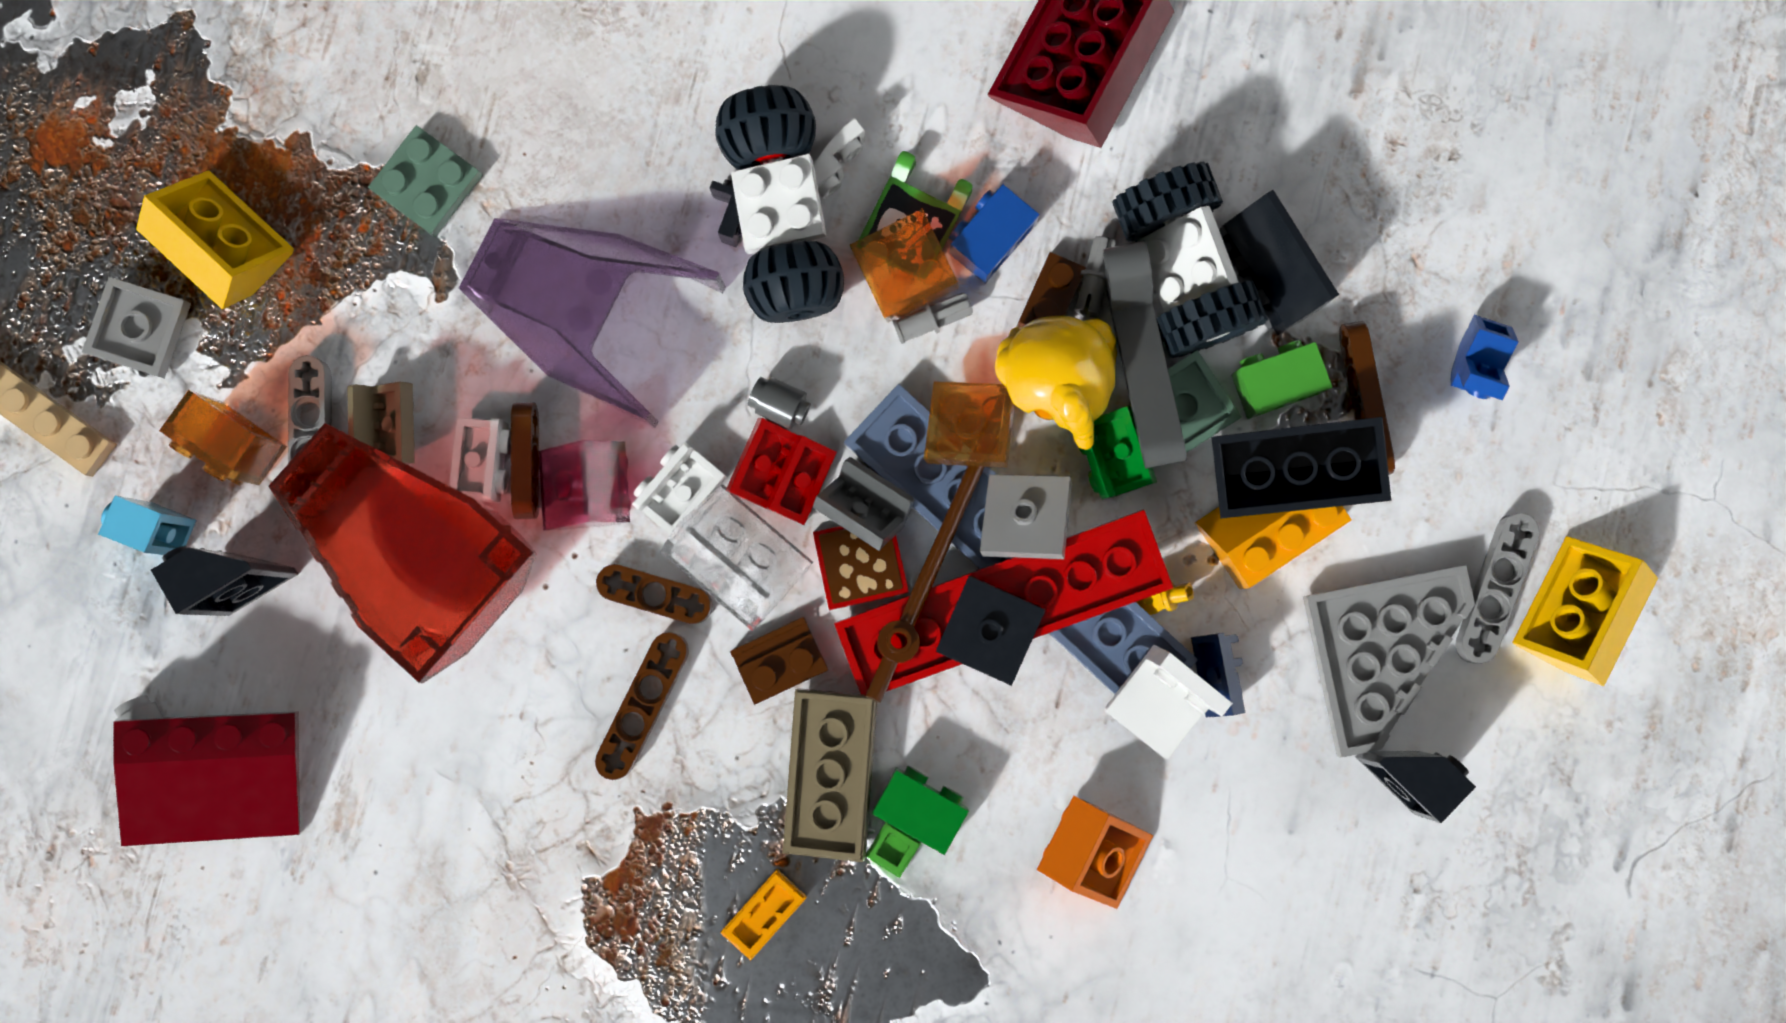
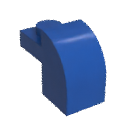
[1450,314,1519,401]

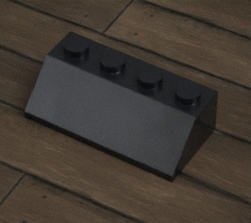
[1211,417,1392,519]

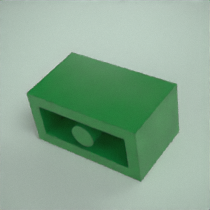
[872,765,969,855]

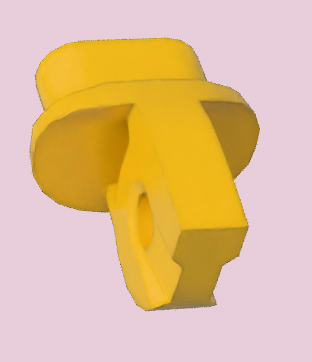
[1136,581,1194,615]

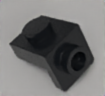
[709,179,742,248]

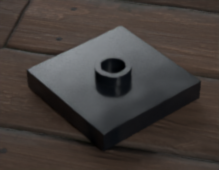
[936,575,1046,686]

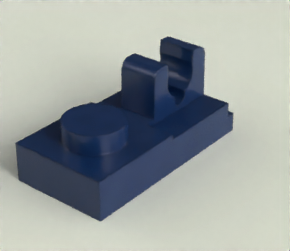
[1191,632,1246,718]

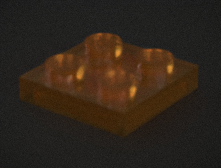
[924,381,1015,468]

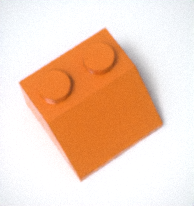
[1037,795,1154,909]

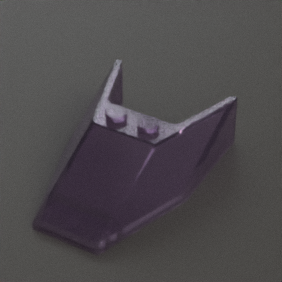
[459,218,726,428]

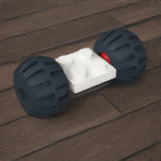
[715,85,844,323]

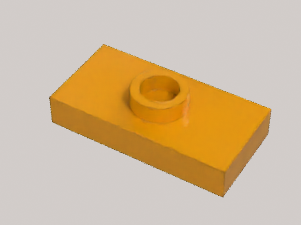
[720,869,807,961]

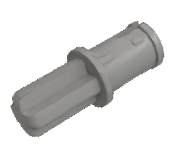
[1074,236,1117,317]
[892,293,973,344]

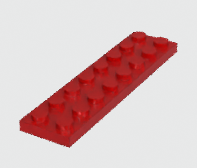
[834,509,1173,695]

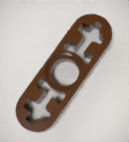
[511,402,540,519]
[596,564,713,624]

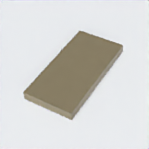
[783,688,877,862]

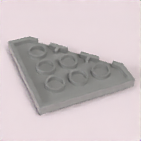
[1303,565,1475,757]

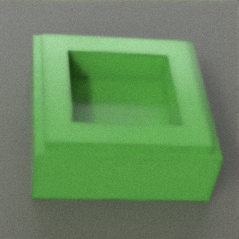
[866,822,921,878]

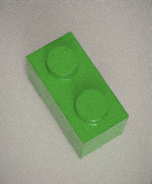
[1231,340,1333,420]

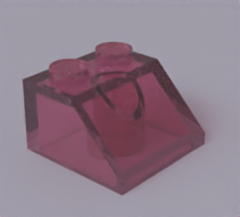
[538,440,631,531]

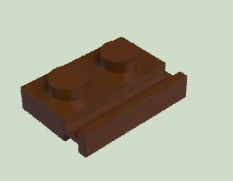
[730,617,829,705]

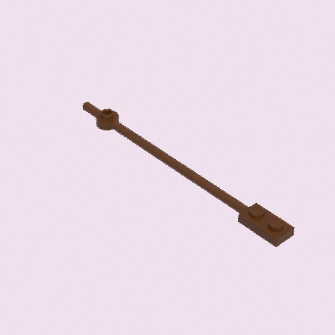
[866,252,1086,703]

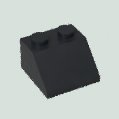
[1355,751,1476,823]

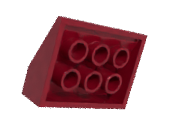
[987,0,1174,148]
[113,711,300,846]

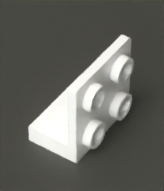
[1105,645,1233,759]

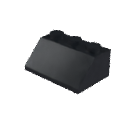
[1219,190,1339,336]
[151,546,298,616]

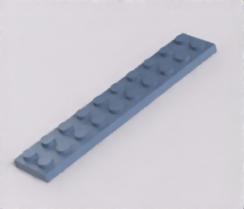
[844,384,1198,695]

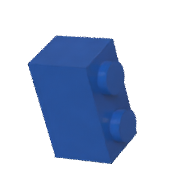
[949,184,1040,284]

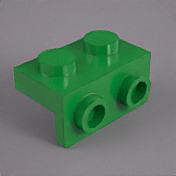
[1078,406,1157,500]

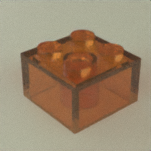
[850,209,959,323]
[159,390,287,486]

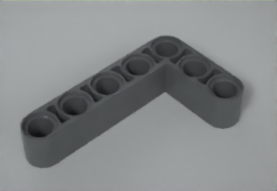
[1103,240,1187,469]

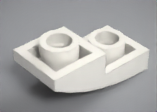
[814,118,865,199]

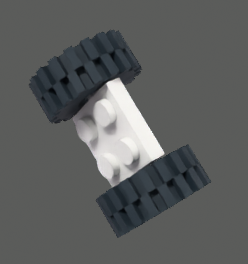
[1112,162,1268,358]

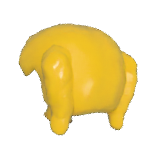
[995,316,1117,450]

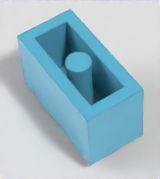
[98,495,197,555]

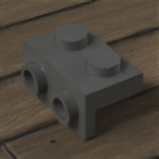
[813,457,915,551]

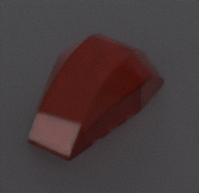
[269,423,537,683]

